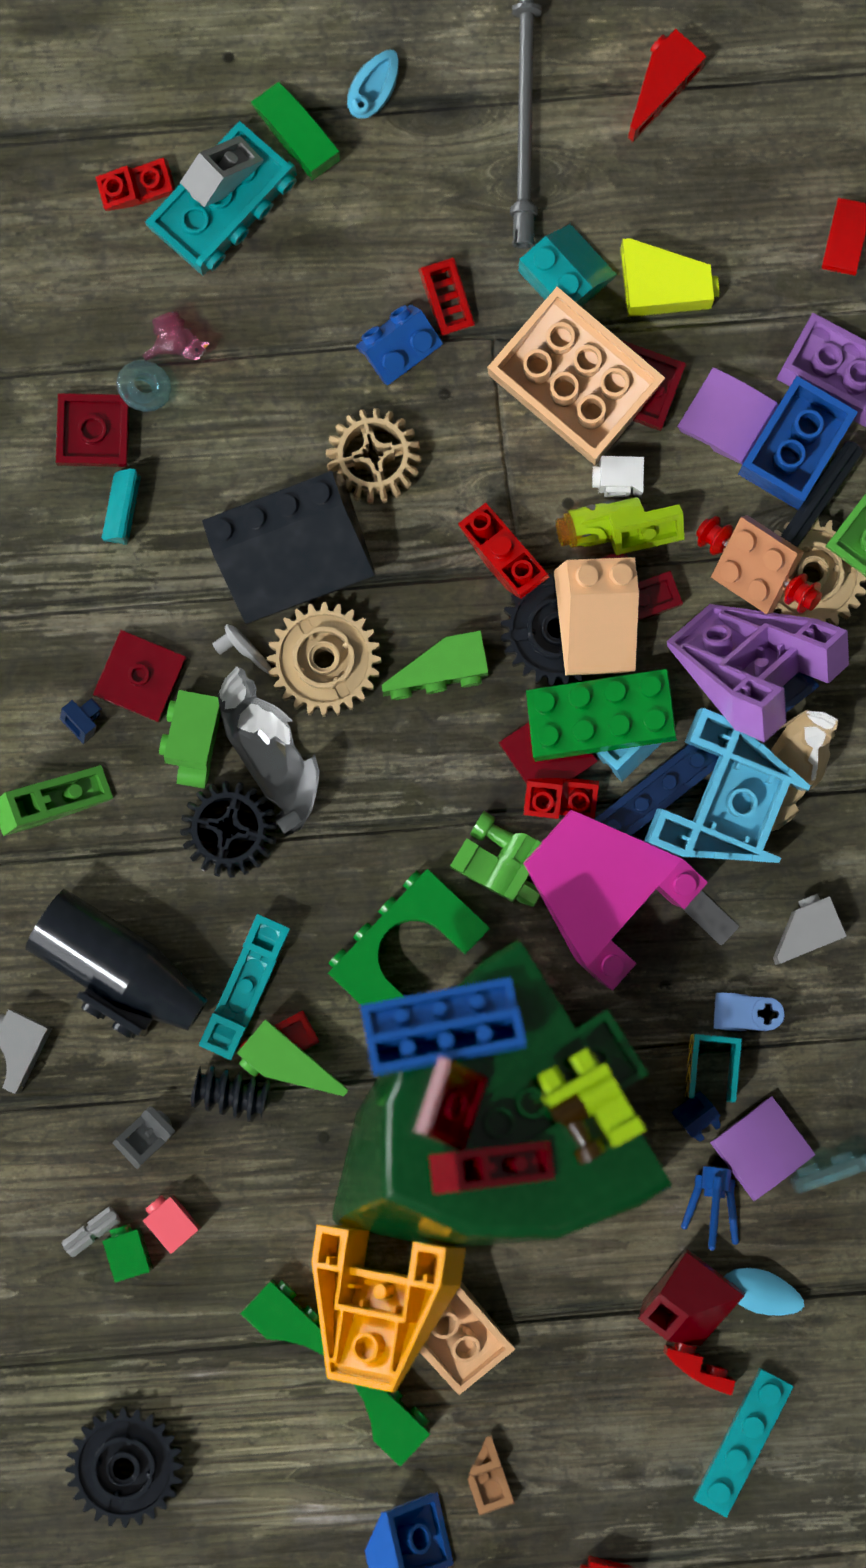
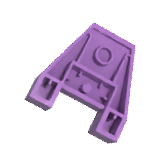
[667,604,849,742]

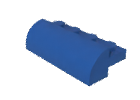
[360,977,526,1077]

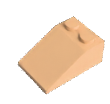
[554,557,639,675]
[420,1281,515,1395]

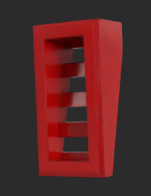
[418,257,475,336]

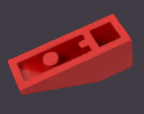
[628,28,706,142]

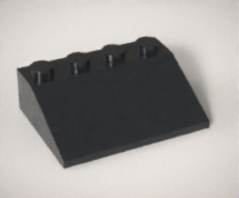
[202,471,376,624]

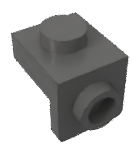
[113,1106,175,1169]

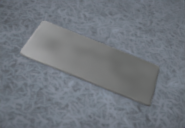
[683,890,739,945]

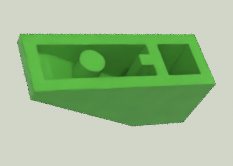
[0,765,113,836]
[237,1020,349,1096]

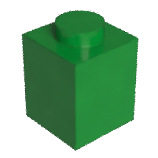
[102,1224,154,1283]

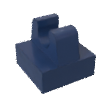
[60,698,102,744]
[671,1091,721,1142]

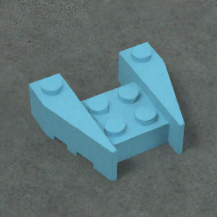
[644,708,811,863]

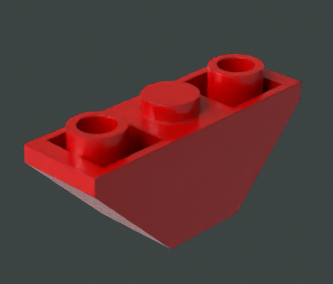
[458,503,549,599]

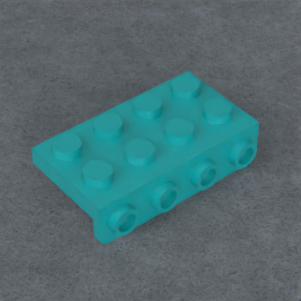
[145,121,297,276]

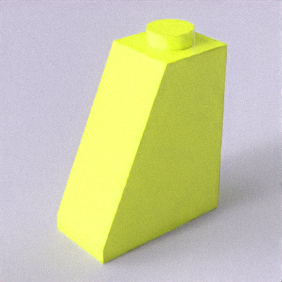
[620,238,719,317]

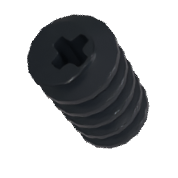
[191,1065,271,1122]

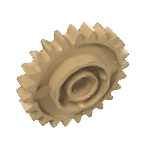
[774,519,866,626]
[267,602,381,717]

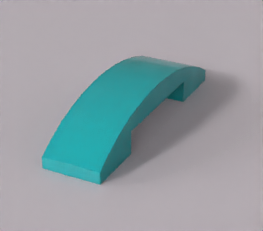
[198,914,290,1060]

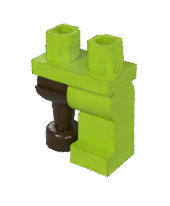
[537,1048,646,1165]

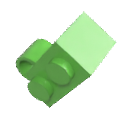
[159,690,221,789]

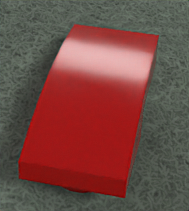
[95,157,176,211]
[821,198,866,276]
[523,778,599,819]
[663,1342,736,1395]

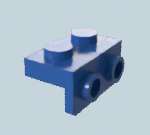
[356,305,443,386]

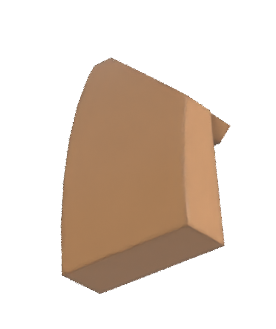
[468,1436,515,1516]

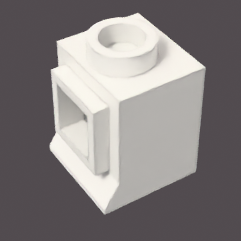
[592,456,644,499]

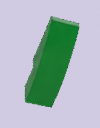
[251,82,340,181]

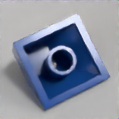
[365,1492,454,1568]

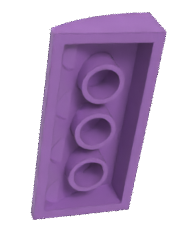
[777,313,866,427]

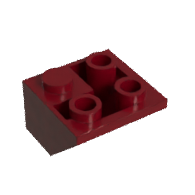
[638,1249,745,1346]

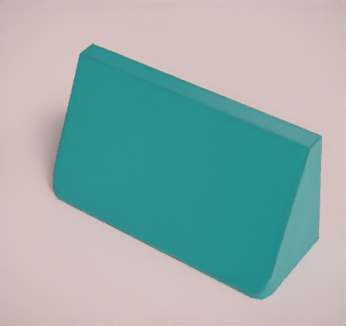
[102,468,141,545]

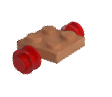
[696,515,822,614]

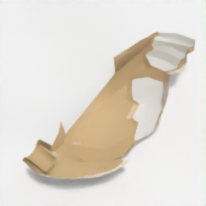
[771,709,839,831]

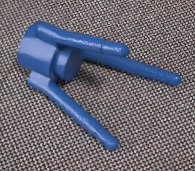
[681,1166,739,1250]

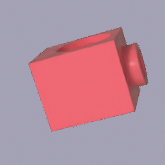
[143,1195,201,1254]

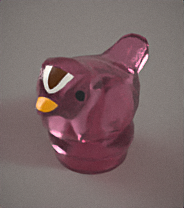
[143,311,209,361]

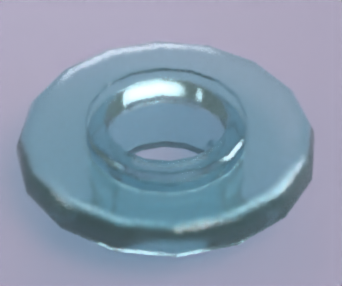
[116,360,171,412]

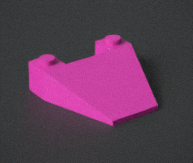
[523,810,708,991]

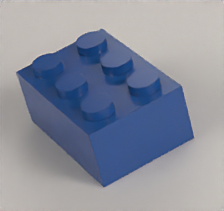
[738,376,858,510]

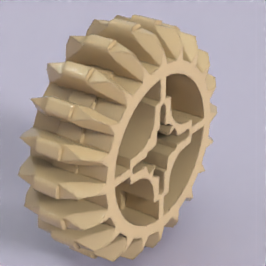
[326,408,421,504]

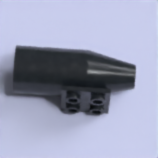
[25,889,208,1039]

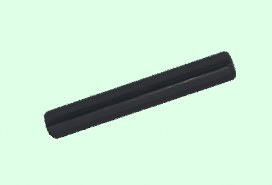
[780,441,863,548]

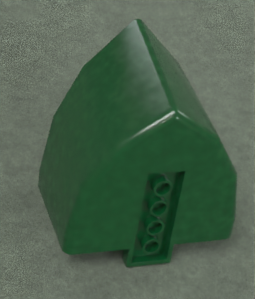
[332,940,672,1247]

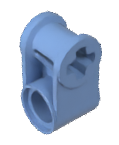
[713,993,784,1031]

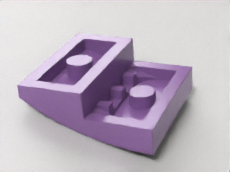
[677,367,778,465]
[710,1096,816,1201]

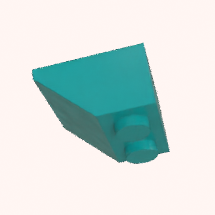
[518,224,617,307]

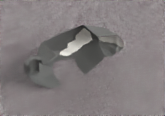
[217,666,319,837]

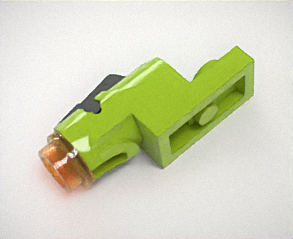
[555,497,685,555]

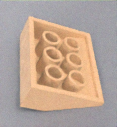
[487,287,665,465]

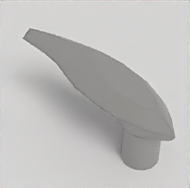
[212,624,272,674]

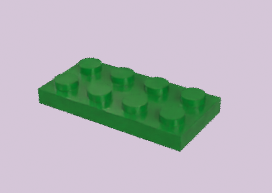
[526,669,677,762]

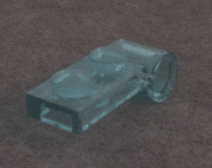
[790,1151,866,1194]

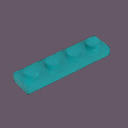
[693,1368,794,1518]

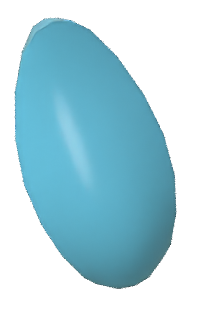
[347,49,398,118]
[724,1268,804,1316]

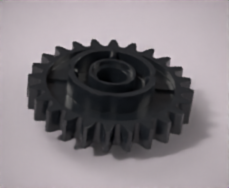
[500,573,593,687]
[65,1406,184,1528]

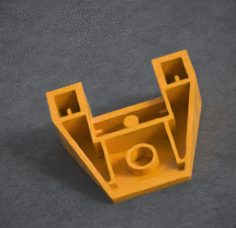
[312,1225,466,1392]

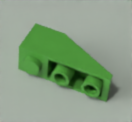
[382,631,488,700]

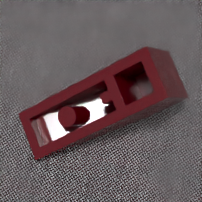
[429,1141,555,1194]

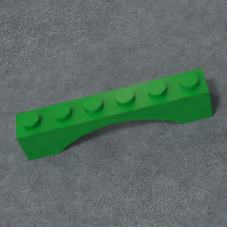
[240,1278,431,1467]

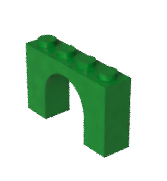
[328,869,490,1005]

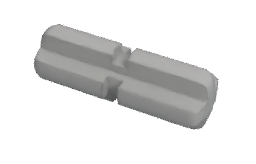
[62,1207,121,1257]

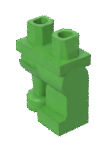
[450,811,542,907]

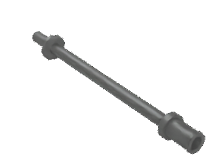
[510,0,542,249]

